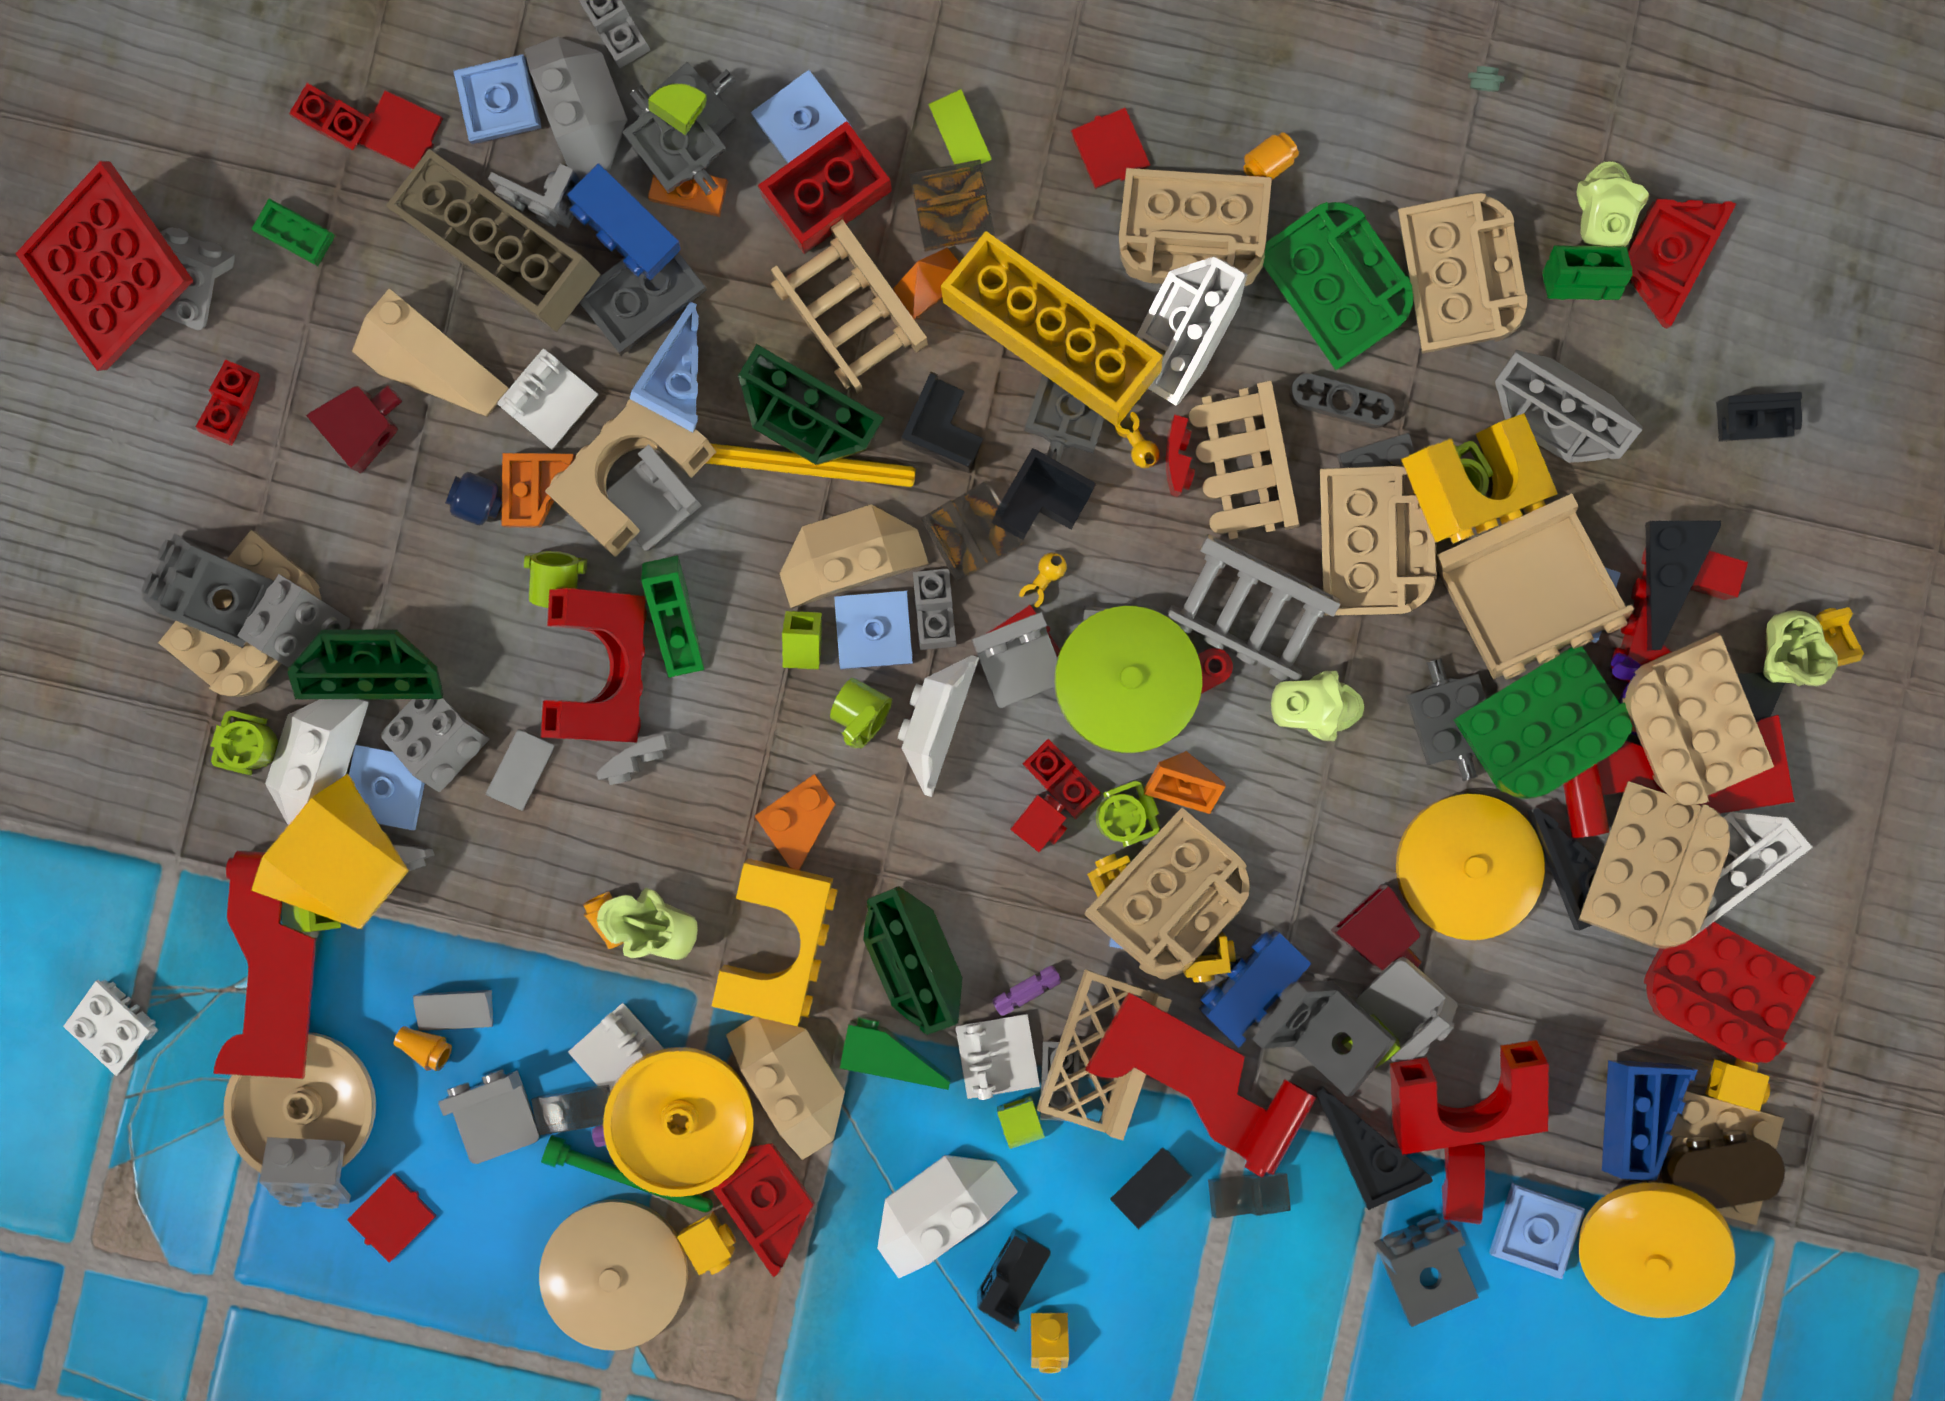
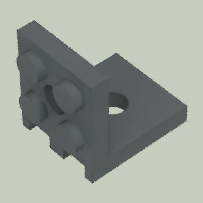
[142,534,274,648]
[1253,981,1397,1097]
[1374,1213,1479,1327]

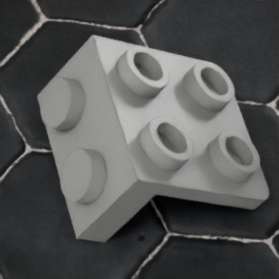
[160,228,235,330]
[237,574,350,668]
[381,696,490,792]
[1356,957,1458,1062]
[438,1069,540,1164]
[259,1137,351,1209]

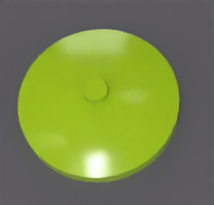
[1054,606,1202,753]

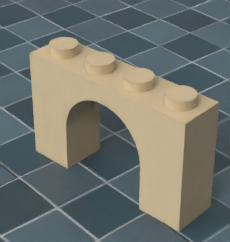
[545,399,716,557]

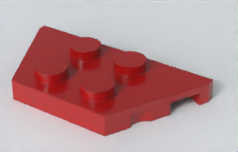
[1627,199,1736,329]
[712,1143,815,1277]

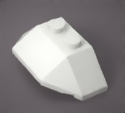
[1136,256,1247,405]
[897,655,979,797]
[265,699,369,825]
[1696,812,1813,935]
[877,1155,1018,1278]

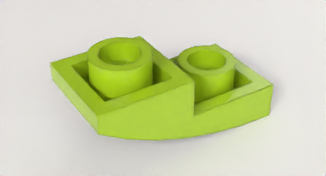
[928,89,992,171]

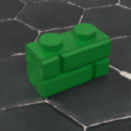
[1543,245,1632,301]

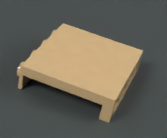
[1436,494,1634,680]

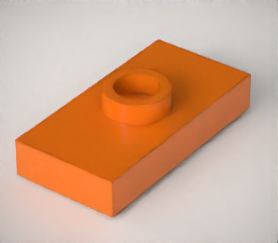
[648,175,728,217]

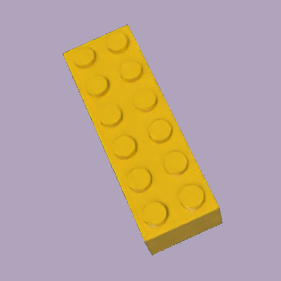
[941,231,1163,427]

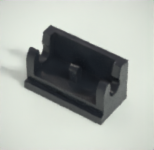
[1716,392,1802,442]
[1110,1147,1193,1229]

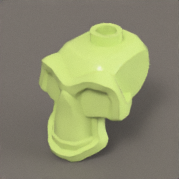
[1576,161,1649,247]
[1763,610,1838,686]
[1271,671,1364,741]
[597,888,698,960]

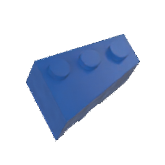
[567,163,681,281]
[1199,930,1311,1048]
[1602,1060,1698,1180]

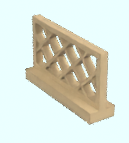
[1036,969,1172,1140]

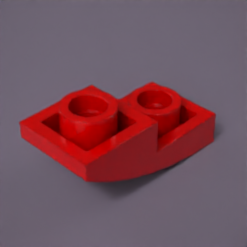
[289,83,371,151]
[195,359,260,446]
[1165,415,1195,497]
[1022,739,1102,820]
[1442,1143,1485,1225]

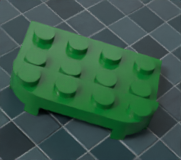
[1263,202,1413,371]
[1453,646,1632,799]

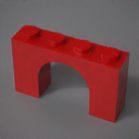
[1610,548,1748,683]
[541,588,647,743]
[1390,1040,1548,1155]

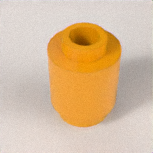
[1243,132,1299,180]

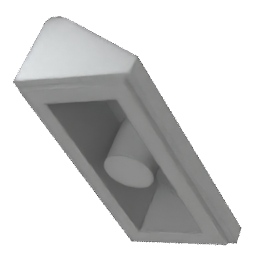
[486,729,556,811]
[413,990,493,1031]

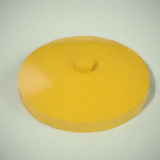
[1396,794,1545,940]
[603,1047,754,1197]
[1579,1183,1735,1318]

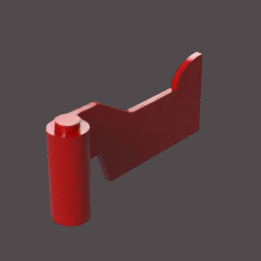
[1563,715,1795,838]
[213,851,316,1079]
[1085,992,1317,1177]

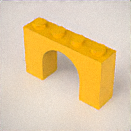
[1401,413,1558,543]
[711,858,838,1027]

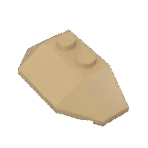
[780,504,929,609]
[726,1017,845,1160]

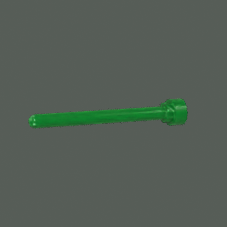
[541,1135,713,1213]

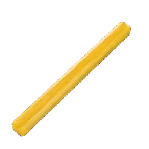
[705,443,915,487]

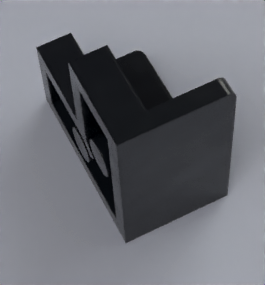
[901,372,983,473]
[991,448,1096,540]
[977,1228,1051,1331]

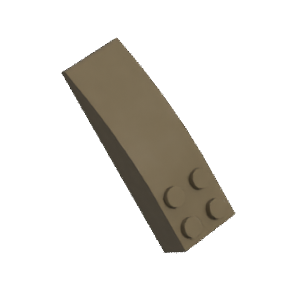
[386,149,601,332]

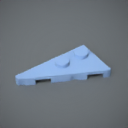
[629,301,698,433]

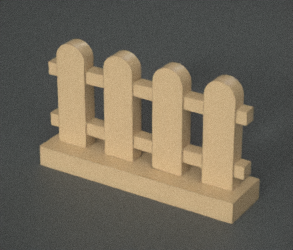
[1189,381,1300,540]

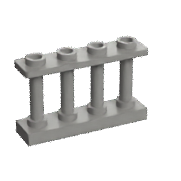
[1167,534,1340,682]

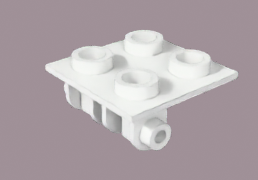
[496,348,599,450]
[63,980,158,1076]
[568,1003,664,1097]
[955,1014,1040,1100]

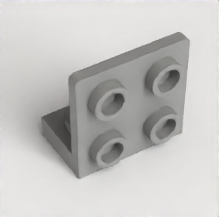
[488,164,581,228]
[606,444,702,551]
[972,612,1057,708]

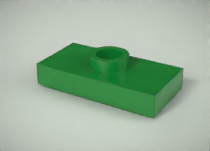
[251,198,335,267]

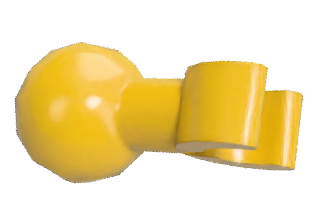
[1114,412,1160,468]
[1019,552,1067,608]

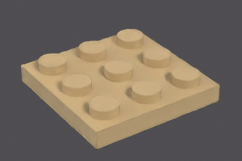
[1648,1091,1784,1225]

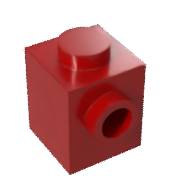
[1010,794,1067,852]

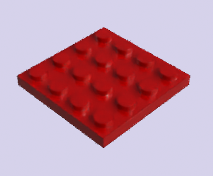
[15,161,194,371]

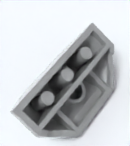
[524,37,628,180]
[1495,350,1643,463]

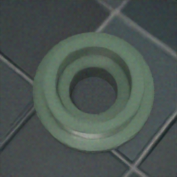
[1468,66,1505,92]

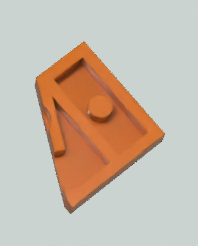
[502,453,575,528]
[755,774,836,870]

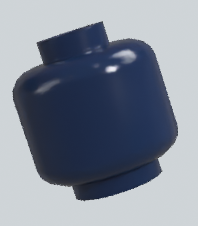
[445,472,502,526]

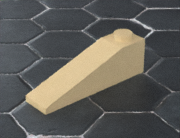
[352,288,509,417]

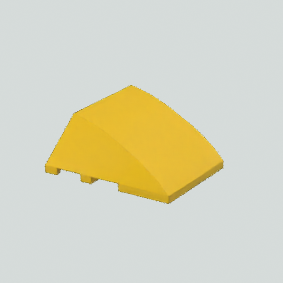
[251,774,409,929]

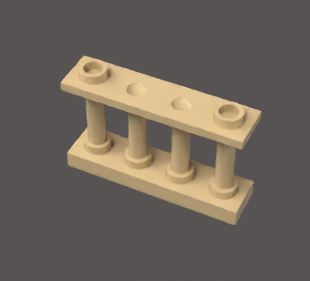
[771,219,928,394]

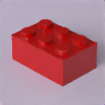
[758,121,892,254]

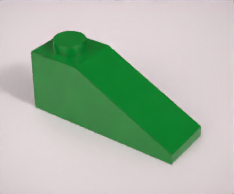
[641,555,704,678]
[840,1016,950,1090]

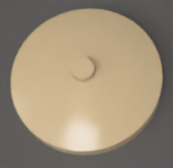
[224,1032,376,1173]
[539,1199,688,1351]

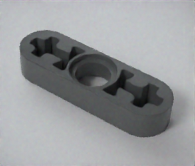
[1289,373,1395,428]

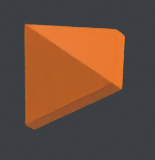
[893,247,959,320]
[1143,751,1226,814]

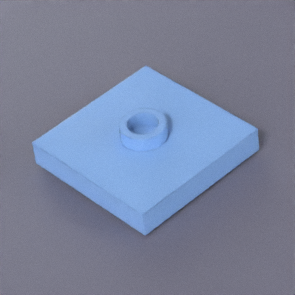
[454,54,542,144]
[751,70,852,163]
[834,591,913,670]
[349,745,425,830]
[1489,1183,1585,1279]

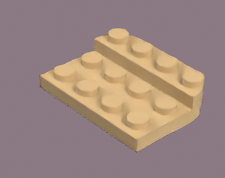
[1119,168,1272,286]
[1398,193,1527,354]
[1320,465,1437,616]
[158,530,322,697]
[1623,633,1774,805]
[1578,781,1730,949]
[1085,808,1250,979]

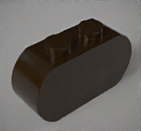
[1662,1130,1785,1209]

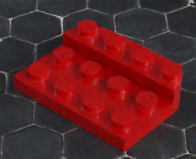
[1644,922,1816,1063]

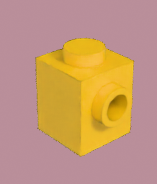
[1705,1058,1770,1112]
[677,1211,736,1276]

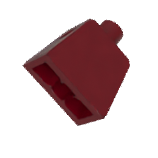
[306,385,403,473]
[1331,884,1422,970]

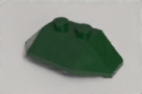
[738,344,884,466]
[287,629,443,699]
[863,886,963,1035]

